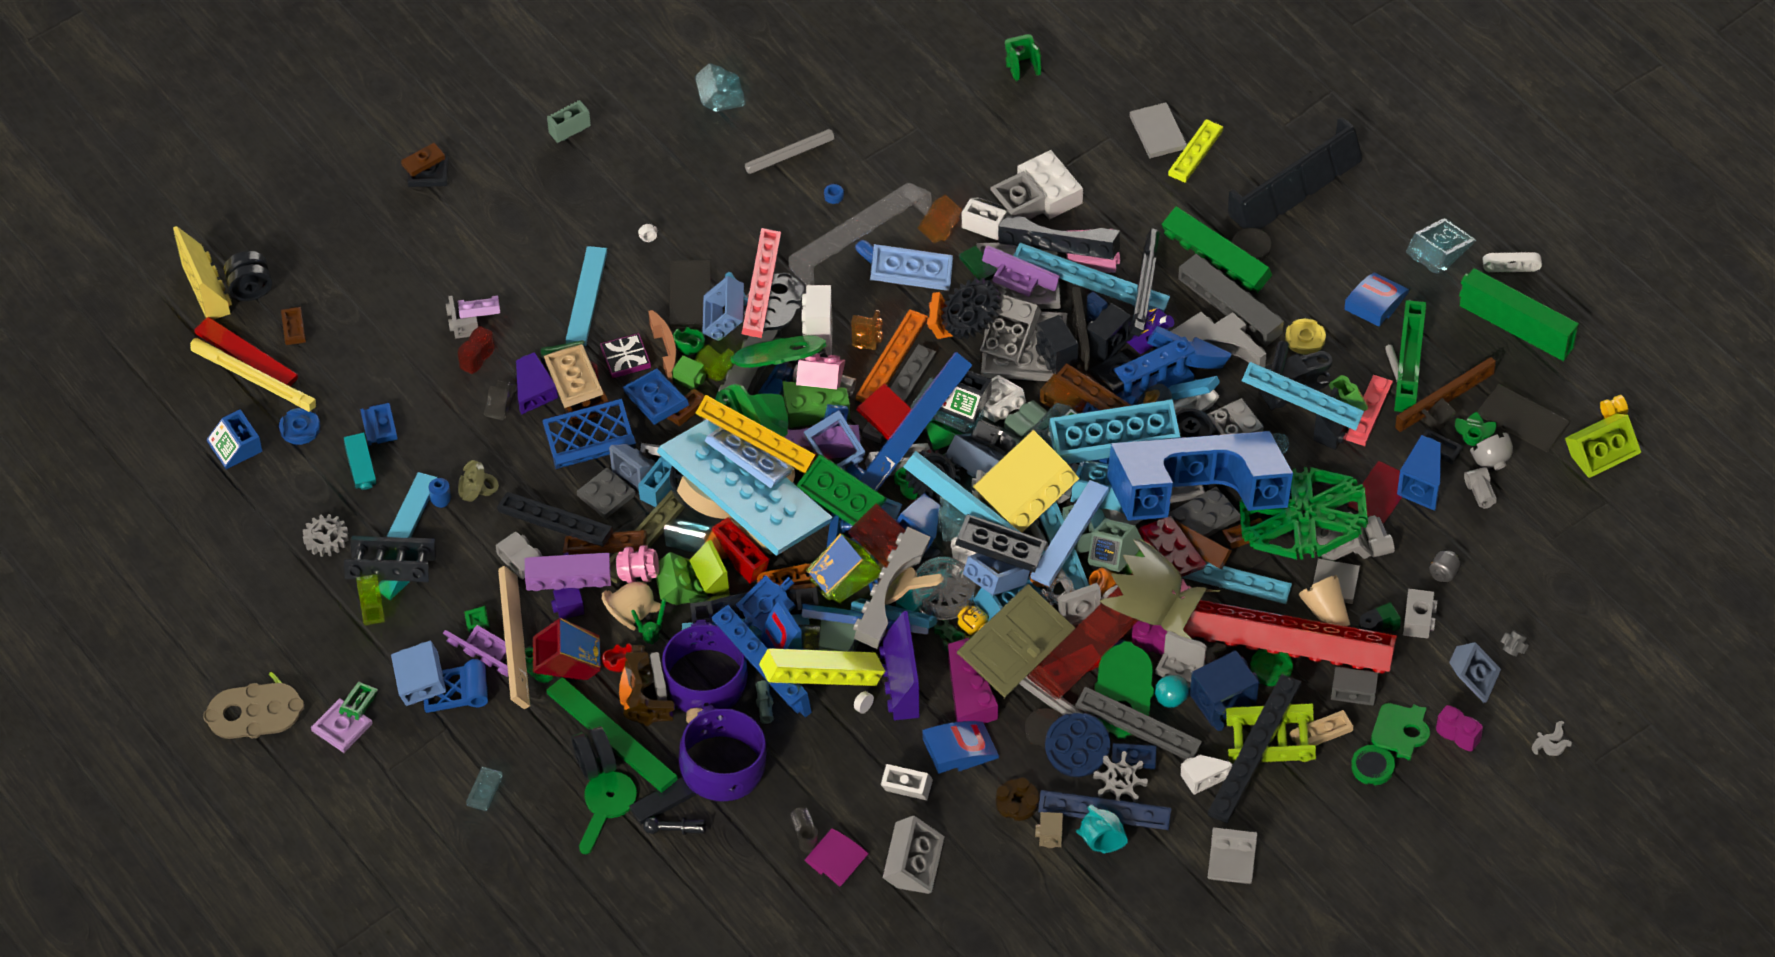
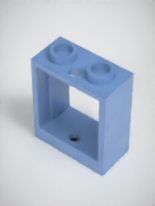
[703,276,744,341]
[804,410,865,471]
[963,553,1030,595]

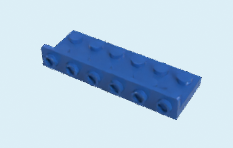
[712,605,812,717]

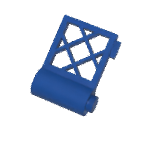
[424,659,488,713]

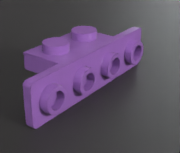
[982,246,1060,297]
[443,625,508,677]

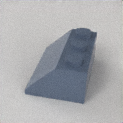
[946,433,1004,477]

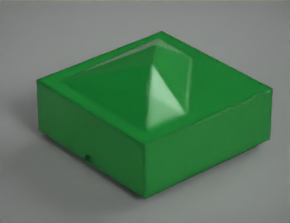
[464,606,490,633]

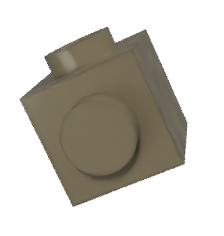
[1035,812,1063,848]

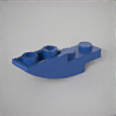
[1147,326,1231,369]

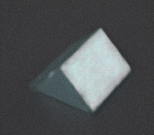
[664,519,712,553]

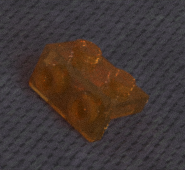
[851,310,883,350]

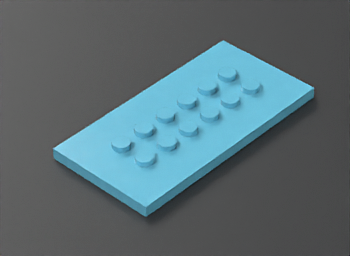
[657,420,832,556]

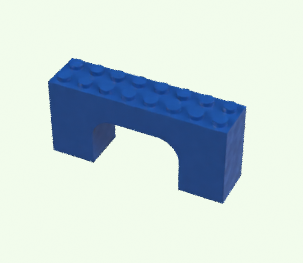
[1107,431,1293,521]

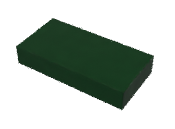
[959,246,997,281]

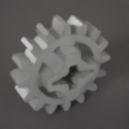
[303,514,348,557]

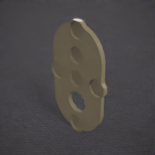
[204,683,304,739]

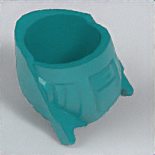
[1076,805,1128,853]

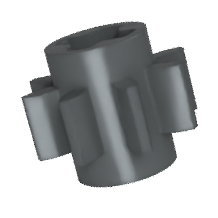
[1501,630,1529,657]

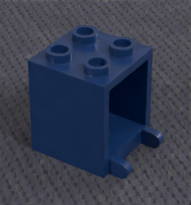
[1190,651,1259,731]

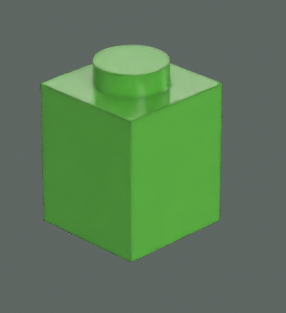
[673,356,706,390]

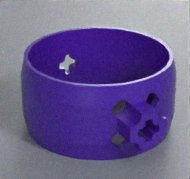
[661,620,748,713]
[679,706,767,801]

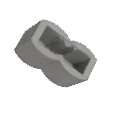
[496,532,543,580]

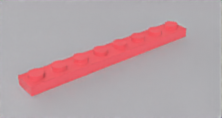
[742,228,781,338]

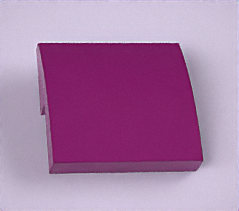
[805,829,868,887]

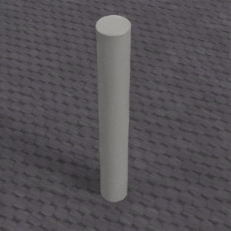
[1385,345,1399,381]

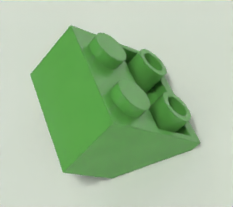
[656,552,708,605]

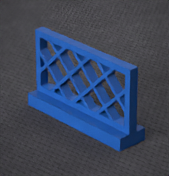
[542,399,636,469]

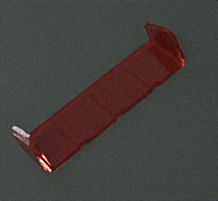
[1027,573,1139,700]

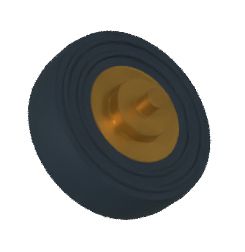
[1137,384,1172,405]

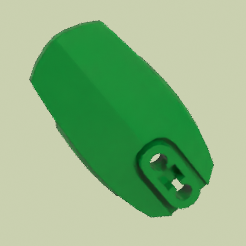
[715,383,788,437]

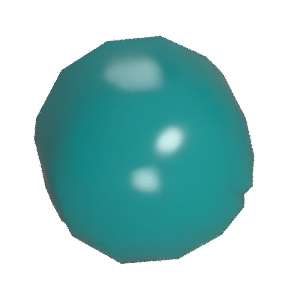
[1155,674,1189,708]

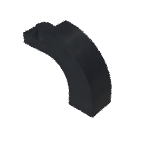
[970,418,1023,457]

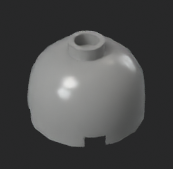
[1470,432,1513,470]

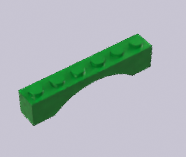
[1394,300,1426,412]

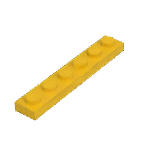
[696,395,815,473]

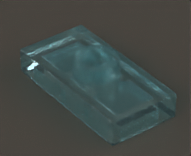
[466,767,503,811]

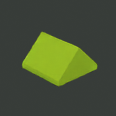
[689,540,729,595]

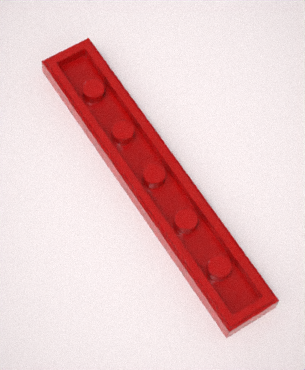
[194,317,298,386]

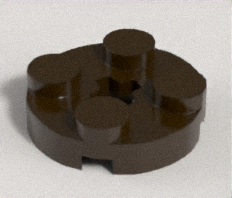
[996,778,1039,821]

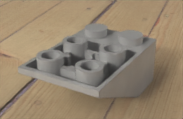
[980,294,1041,363]

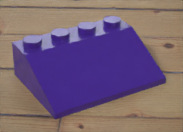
[879,611,919,720]

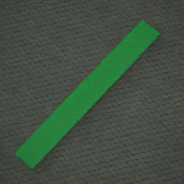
[546,677,678,793]

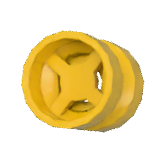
[1600,395,1628,418]

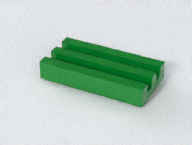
[339,682,378,720]

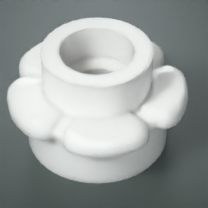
[638,224,657,242]

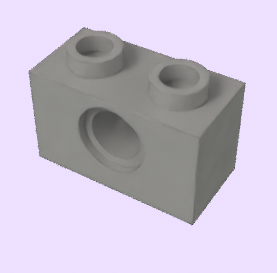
[1403,589,1437,638]

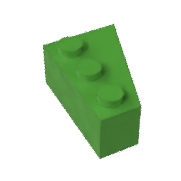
[783,381,850,428]

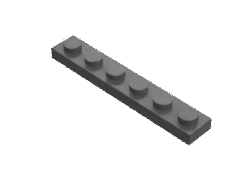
[862,344,936,443]
[1075,687,1202,760]

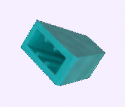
[344,433,376,490]

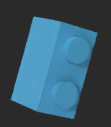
[638,456,679,507]

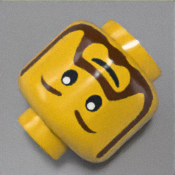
[957,605,989,636]

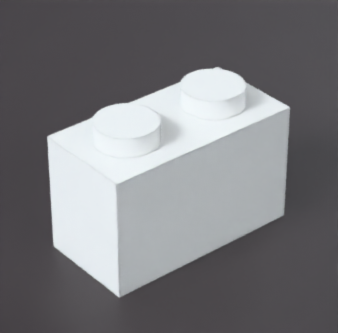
[881,764,933,800]

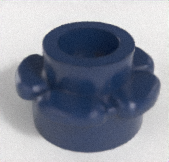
[777,362,792,381]

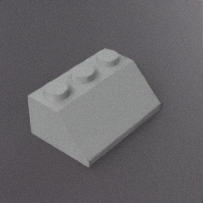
[883,816,944,894]

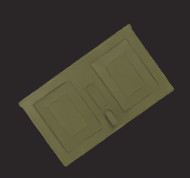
[957,584,1075,698]

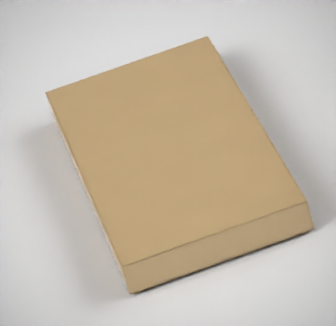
[544,344,603,408]

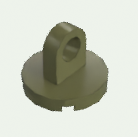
[458,460,499,502]

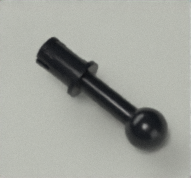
[643,817,706,835]

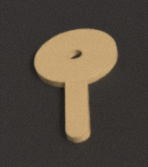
[885,567,944,605]

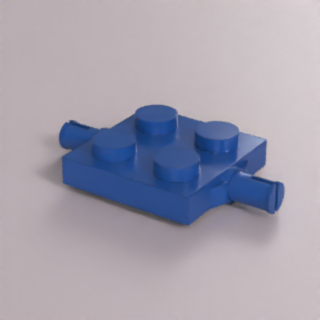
[736,576,796,631]

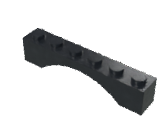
[998,215,1120,260]
[689,583,819,624]

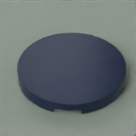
[1045,713,1110,777]

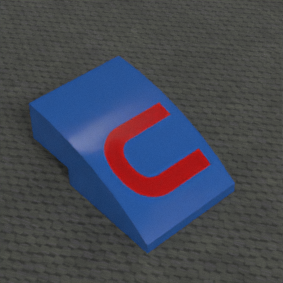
[1344,272,1409,327]
[761,600,802,650]
[923,721,999,774]

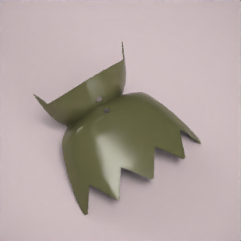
[1099,538,1220,639]

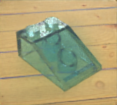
[1406,218,1476,274]

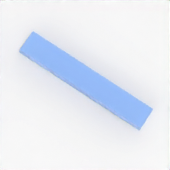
[1030,480,1109,587]

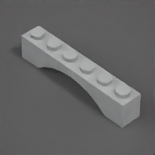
[853,527,930,649]

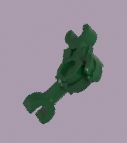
[933,618,973,652]

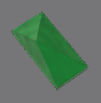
[926,419,963,450]

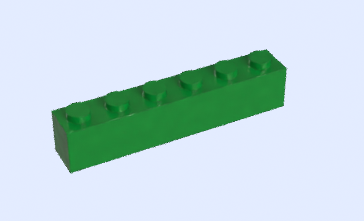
[1161,206,1272,293]

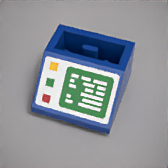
[207,410,262,469]

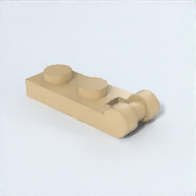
[1289,710,1353,746]

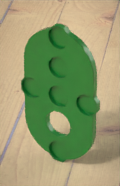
[731,335,826,368]
[1094,641,1154,739]

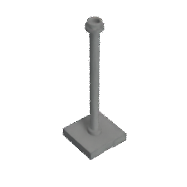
[1026,519,1101,626]

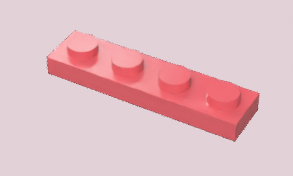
[1346,375,1393,446]

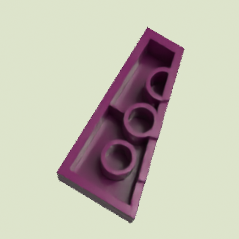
[948,638,998,724]

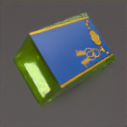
[807,533,882,603]

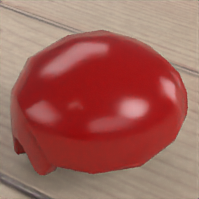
[602,643,632,672]

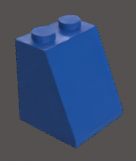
[1397,435,1441,511]

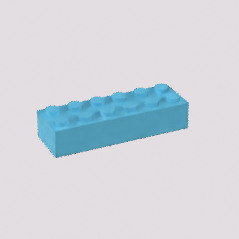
[1049,400,1180,464]

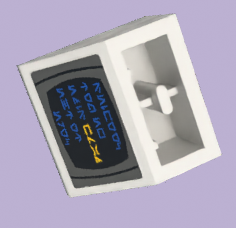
[962,197,1011,240]

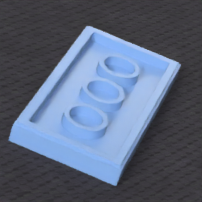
[870,244,953,291]
[705,427,793,488]

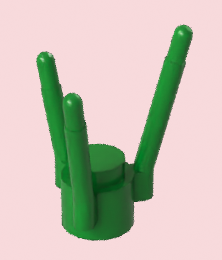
[631,598,666,644]

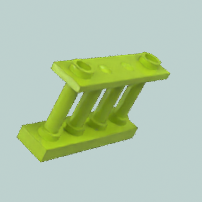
[1226,704,1316,764]

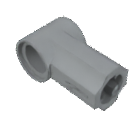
[1464,467,1497,509]
[1364,515,1394,557]

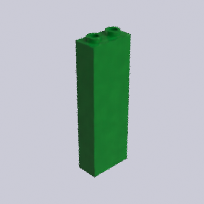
[1459,268,1579,361]

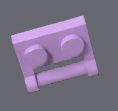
[458,296,500,318]

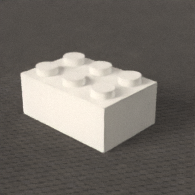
[1018,150,1083,220]
[802,285,832,355]

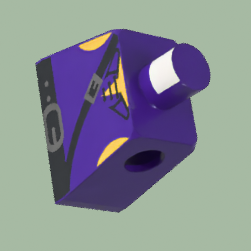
[1127,308,1174,354]

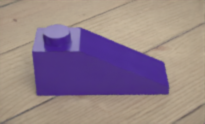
[551,553,584,619]

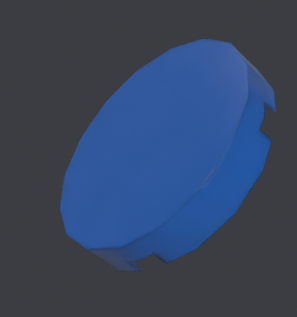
[279,408,321,445]

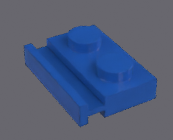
[360,403,397,446]

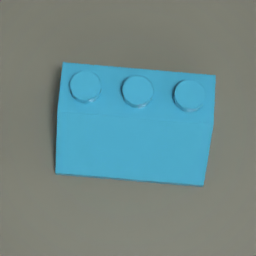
[1071,461,1124,513]

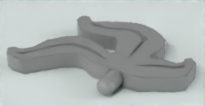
[1532,721,1572,756]

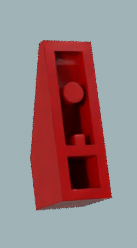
[712,517,769,583]

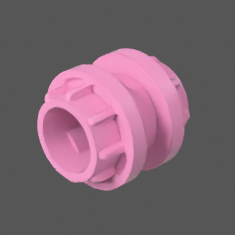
[616,545,659,583]

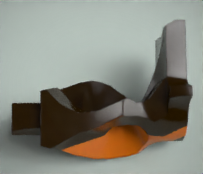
[619,645,675,726]

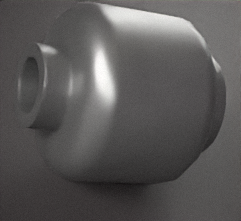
[1429,551,1461,582]

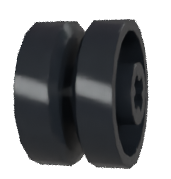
[223,251,272,301]
[1175,408,1214,438]
[571,725,617,781]

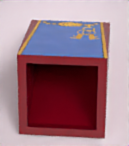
[533,618,601,680]

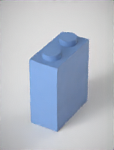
[391,641,446,706]

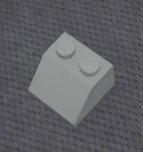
[990,171,1045,220]

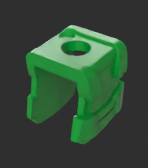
[1005,34,1041,81]

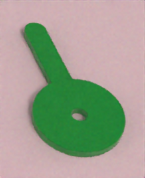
[579,771,637,854]

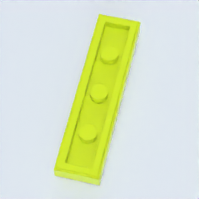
[1168,119,1223,183]

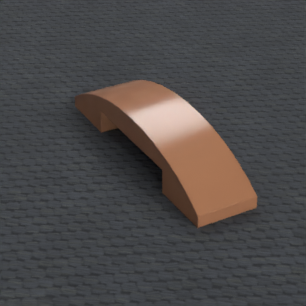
[648,310,677,384]

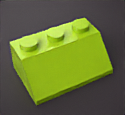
[1565,413,1641,478]

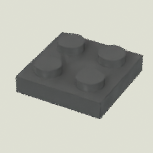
[577,468,636,519]

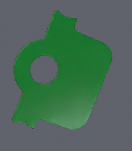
[1371,703,1430,761]

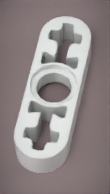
[1483,253,1542,272]

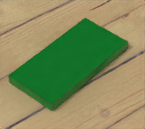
[796,454,887,533]

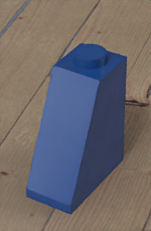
[892,493,940,553]

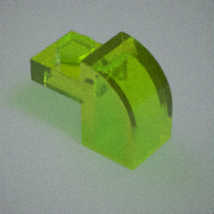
[694,345,735,381]
[356,574,385,625]

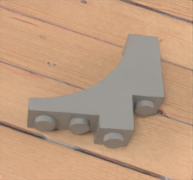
[1170,312,1266,367]

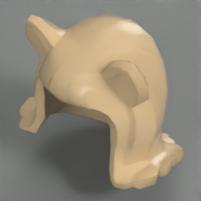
[602,582,661,631]

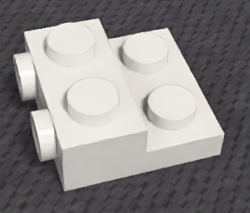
[982,375,1026,422]

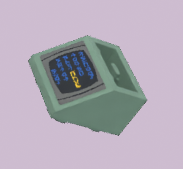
[1088,519,1142,572]

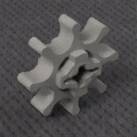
[1093,751,1148,802]

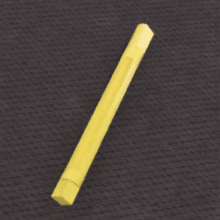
[191,338,316,412]

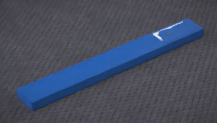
[858,352,972,492]

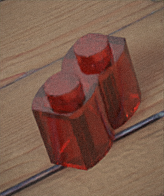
[458,326,494,374]

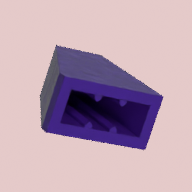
[516,353,558,414]

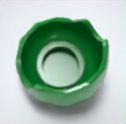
[673,327,705,355]

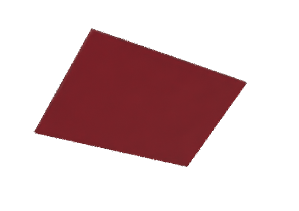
[1347,461,1402,524]

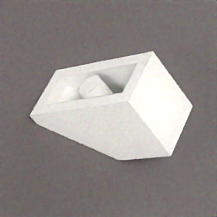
[1181,755,1232,794]

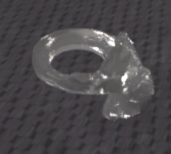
[1040,576,1073,605]

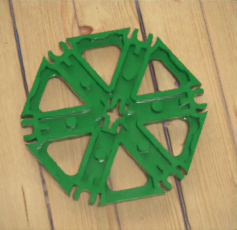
[1240,467,1368,560]

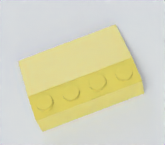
[173,226,232,320]
[973,430,1080,533]

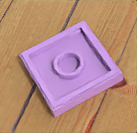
[311,698,372,753]

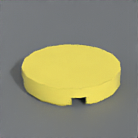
[1285,319,1326,355]

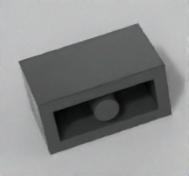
[1331,667,1378,706]

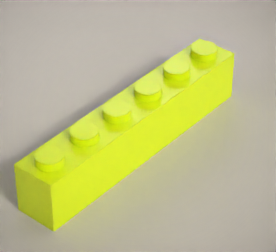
[759,649,885,686]

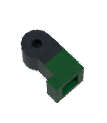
[1359,602,1401,632]

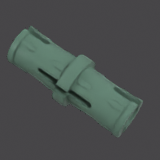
[756,680,774,724]

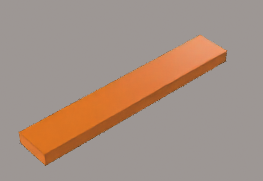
[856,309,928,403]

